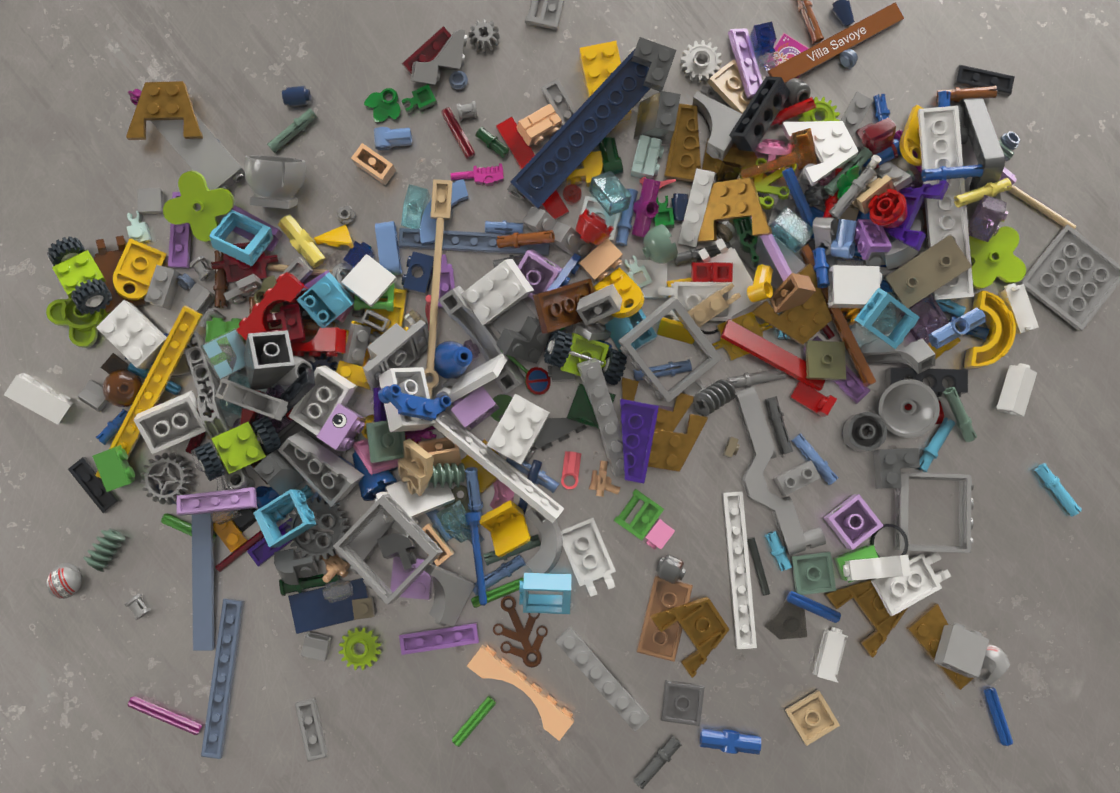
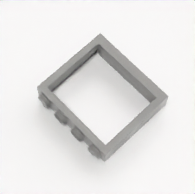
[618,297,722,403]
[895,472,974,553]
[333,494,443,605]

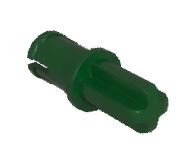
[475,127,509,158]

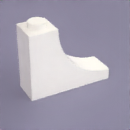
[843,555,911,581]

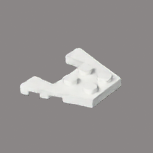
[782,121,858,186]

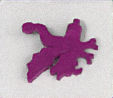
[405,426,437,442]

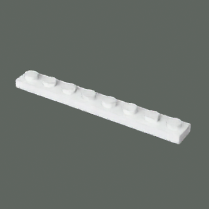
[432,411,564,523]
[722,491,757,650]

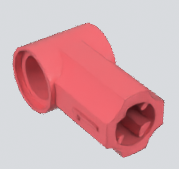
[561,451,581,490]

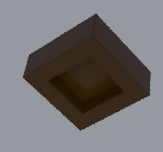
[716,161,742,182]
[100,353,129,374]

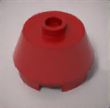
[868,189,908,228]
[575,208,614,246]

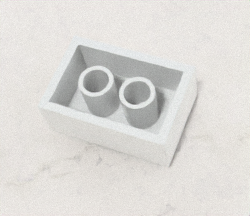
[461,259,534,325]
[96,300,167,370]
[288,365,357,435]
[378,367,435,432]
[134,391,206,454]
[487,394,550,465]

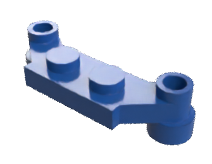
[378,384,451,421]

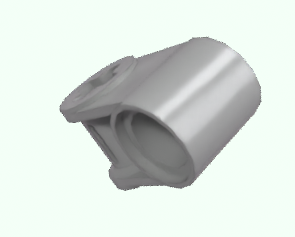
[812,217,838,255]

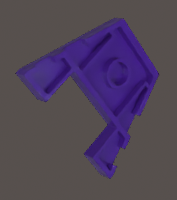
[882,180,949,251]

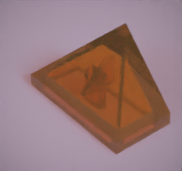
[790,128,817,170]

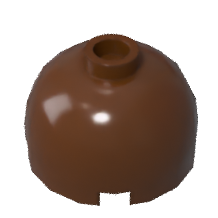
[103,370,143,407]

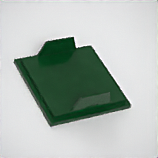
[567,383,616,429]

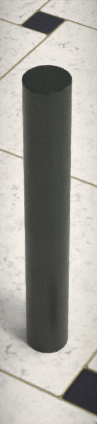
[747,537,771,596]

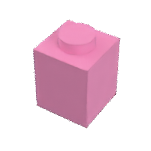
[645,519,675,550]

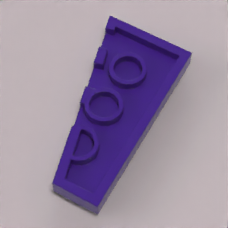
[620,399,659,484]

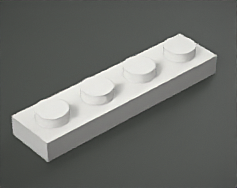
[678,168,716,248]

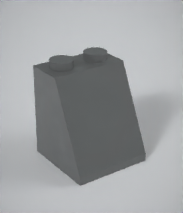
[633,91,681,145]
[244,330,295,390]

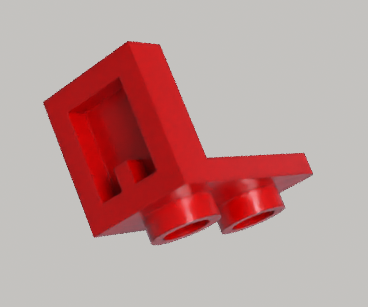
[790,382,837,417]

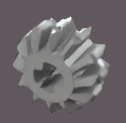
[468,18,500,53]

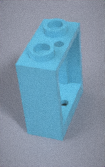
[209,210,273,266]
[854,288,920,349]
[254,489,316,547]
[519,573,571,614]

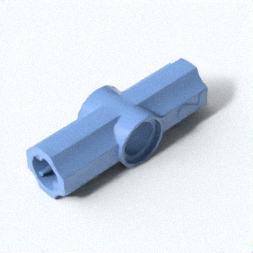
[928,308,986,349]

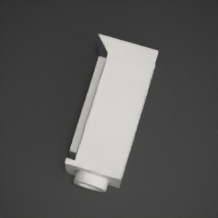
[813,627,848,683]

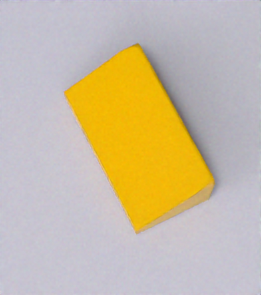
[657,317,695,344]

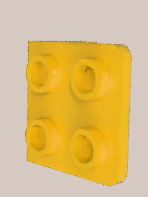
[479,500,530,557]

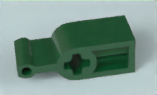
[733,217,759,268]

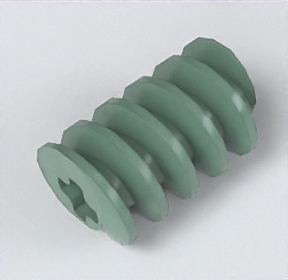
[426,463,465,488]
[83,528,126,572]

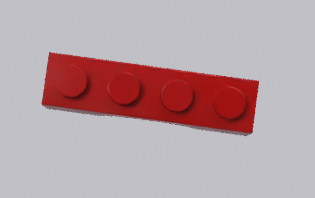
[236,272,309,341]
[270,327,347,357]

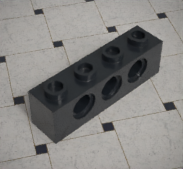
[729,76,790,152]
[885,367,968,398]

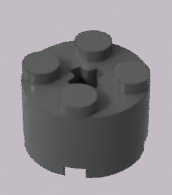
[843,412,887,452]

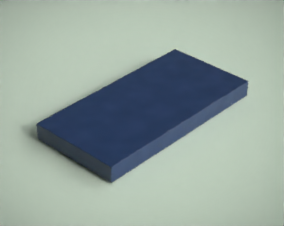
[288,578,369,634]

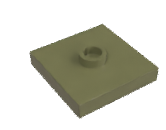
[805,340,846,381]

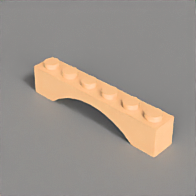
[467,645,574,741]

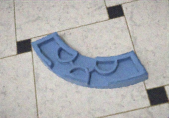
[420,179,469,246]

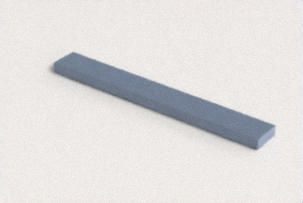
[398,228,550,256]
[192,513,214,651]
[201,599,244,759]

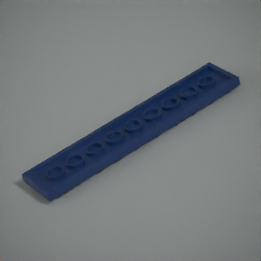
[510,49,651,209]

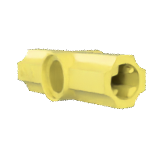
[277,215,326,268]

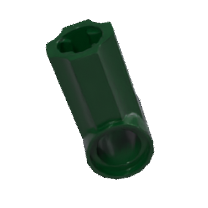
[599,137,623,177]

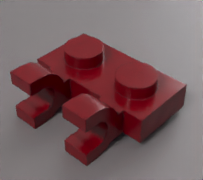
[266,303,306,343]

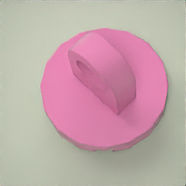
[755,139,793,173]

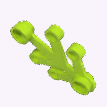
[740,158,797,209]

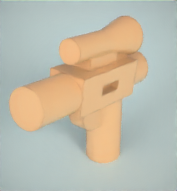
[589,460,621,497]
[322,554,350,583]

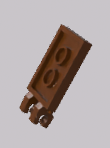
[94,235,146,313]

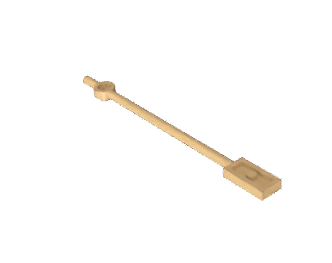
[424,179,453,399]

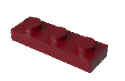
[401,26,451,75]

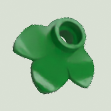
[364,88,401,123]
[837,165,859,199]

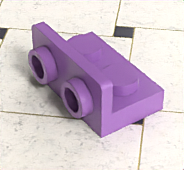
[854,219,892,260]

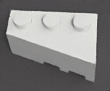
[4,373,73,425]

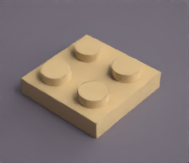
[785,690,840,746]

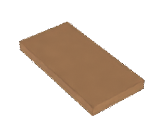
[636,576,693,662]

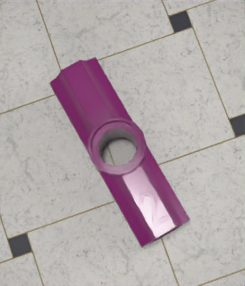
[631,178,660,238]

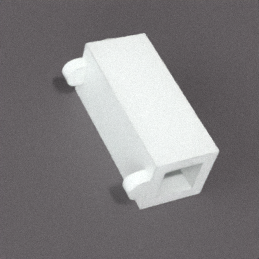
[999,283,1039,335]
[996,363,1037,417]

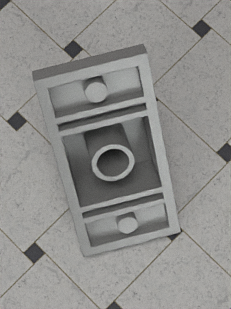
[363,320,429,391]

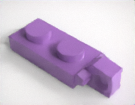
[438,254,455,308]

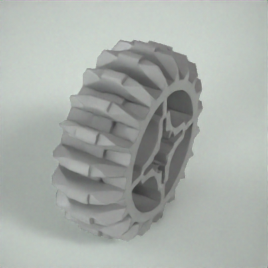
[140,453,195,505]

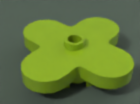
[163,171,235,242]
[969,226,1026,289]
[46,298,110,348]

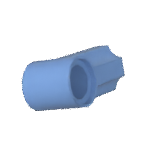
[374,127,412,151]
[830,219,857,259]

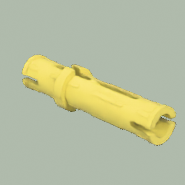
[954,178,1012,208]

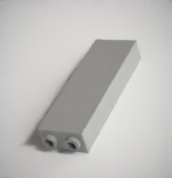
[150,115,245,191]

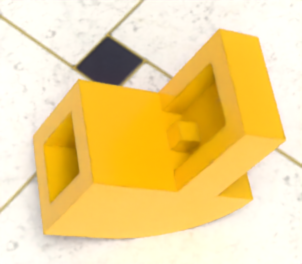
[566,151,603,188]

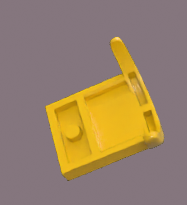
[351,288,408,335]

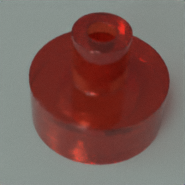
[563,184,582,205]

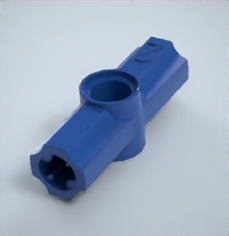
[700,729,761,755]

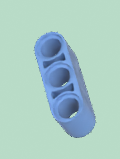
[375,221,402,276]

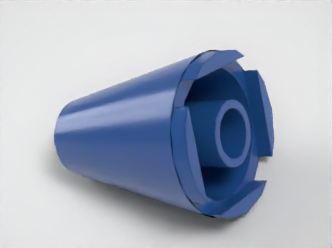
[434,341,473,379]
[352,450,397,501]

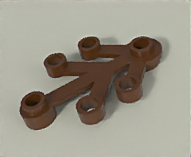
[493,596,548,668]

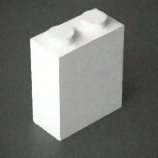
[828,265,882,308]

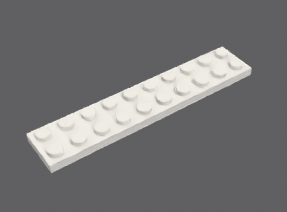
[918,106,974,301]

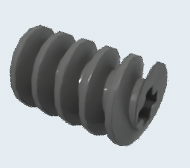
[693,379,736,416]

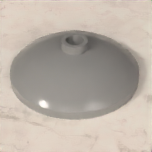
[879,379,940,438]

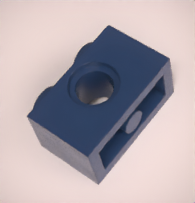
[401,251,434,296]

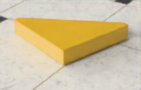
[314,224,354,249]

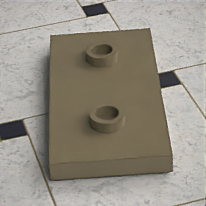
[884,234,972,308]

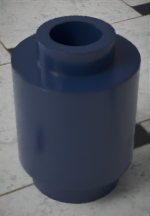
[282,86,311,107]

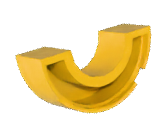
[963,290,1016,369]

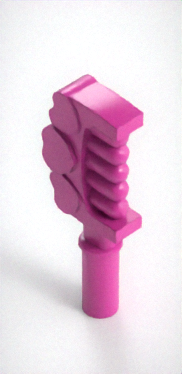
[450,163,504,186]

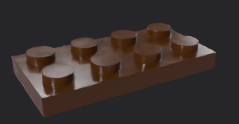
[533,278,594,334]

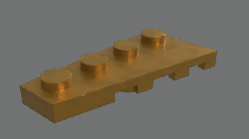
[665,103,701,182]
[907,603,974,690]

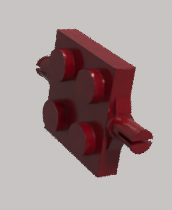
[211,242,278,284]

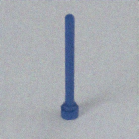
[465,511,487,606]

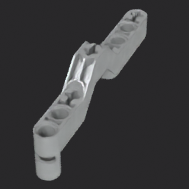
[184,331,255,489]
[735,386,826,556]

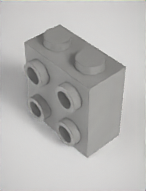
[934,623,989,678]

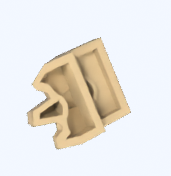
[398,439,434,497]

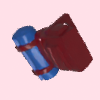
[856,118,901,169]

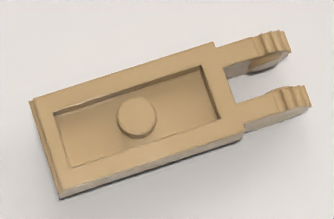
[687,283,741,327]

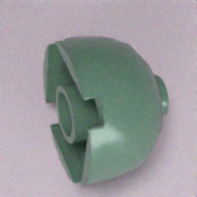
[642,224,678,264]

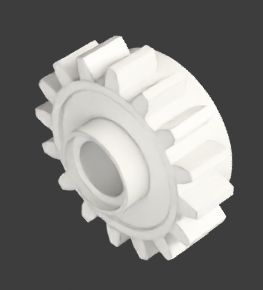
[680,40,722,83]

